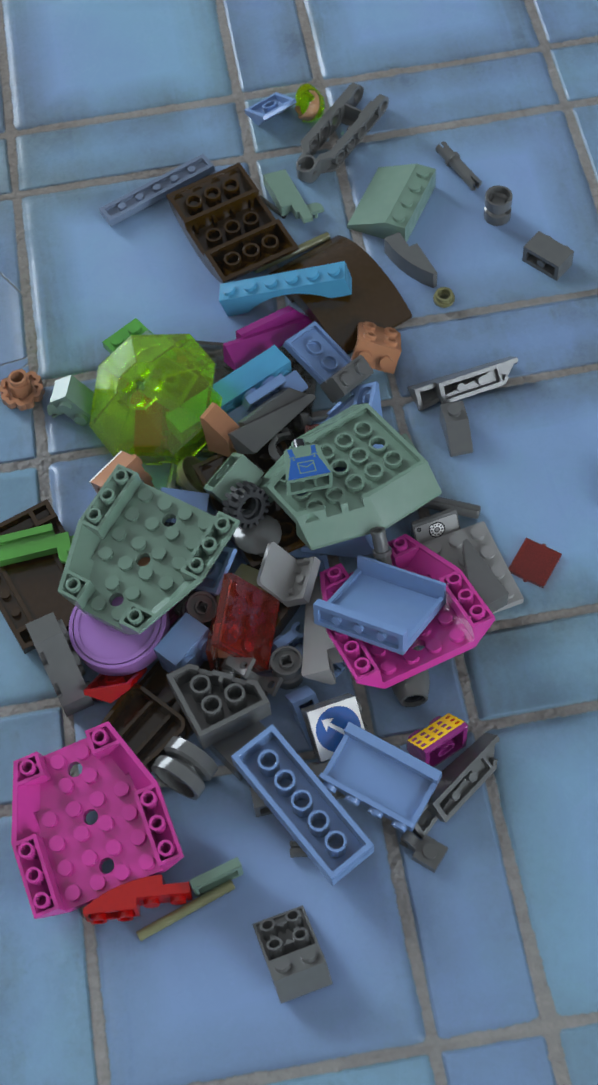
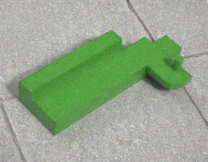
[0,523,74,567]

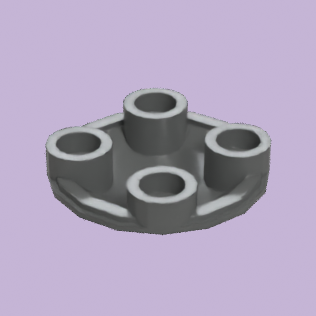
[234,514,282,557]

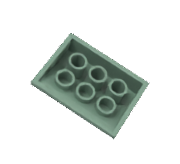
[347,164,436,242]

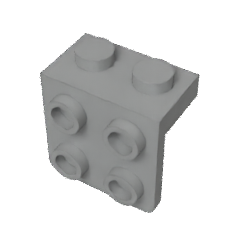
[257,542,321,607]

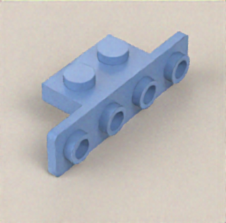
[228,370,308,425]

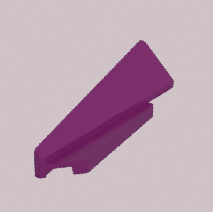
[223,305,313,371]

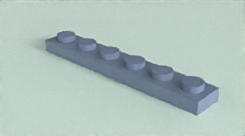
[99,154,215,226]

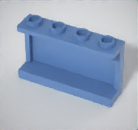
[318,722,442,832]

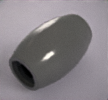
[391,646,430,707]

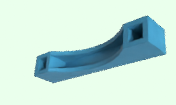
[219,261,352,317]

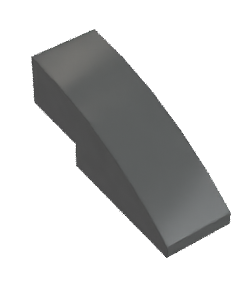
[384,232,437,288]

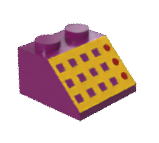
[407,713,468,767]

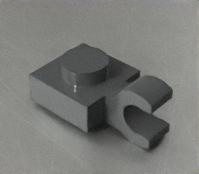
[400,830,448,873]

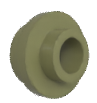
[433,287,455,308]

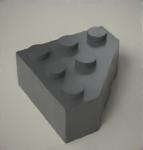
[25,612,94,717]
[166,664,271,749]

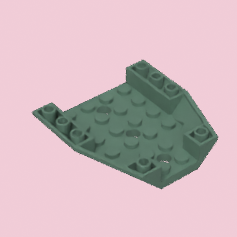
[258,403,442,551]
[57,464,241,635]

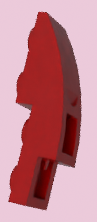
[83,874,193,924]

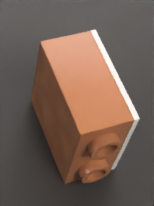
[89,451,155,493]

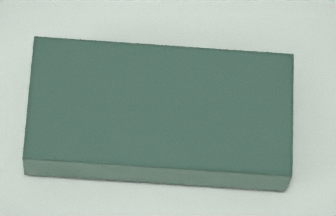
[189,857,244,897]

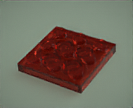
[211,573,280,671]

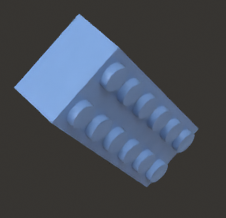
[231,724,374,886]

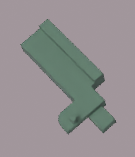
[263,169,324,223]

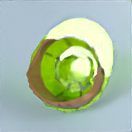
[295,83,326,123]

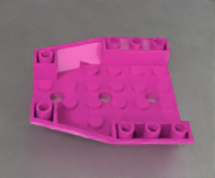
[319,534,495,689]
[11,721,184,919]

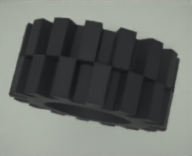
[222,481,270,529]

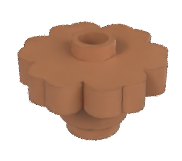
[0,369,45,411]

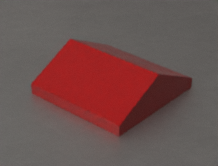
[83,667,147,703]

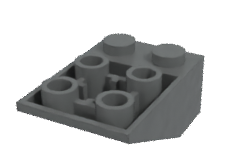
[252,905,333,1004]

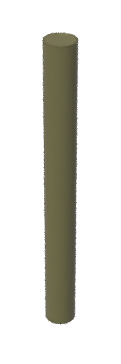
[254,232,330,274]
[136,879,235,941]

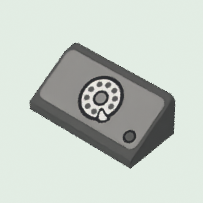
[411,507,460,543]

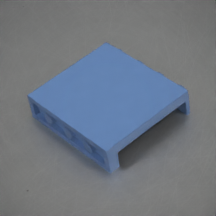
[313,555,446,655]

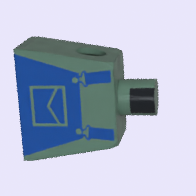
[284,438,333,496]

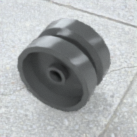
[151,736,218,800]

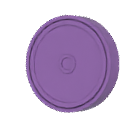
[69,597,170,676]

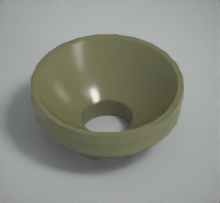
[176,456,205,493]

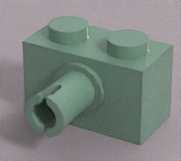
[47,375,102,426]

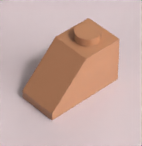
[200,402,240,457]

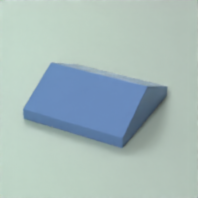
[244,92,297,126]
[193,547,237,596]

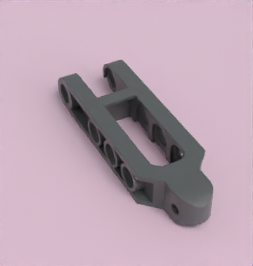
[296,83,389,183]

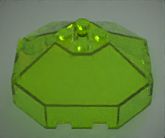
[89,334,222,465]

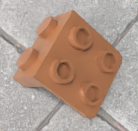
[351,321,401,374]

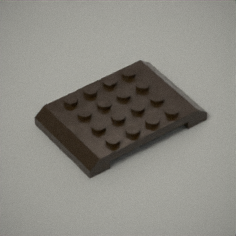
[0,499,75,654]

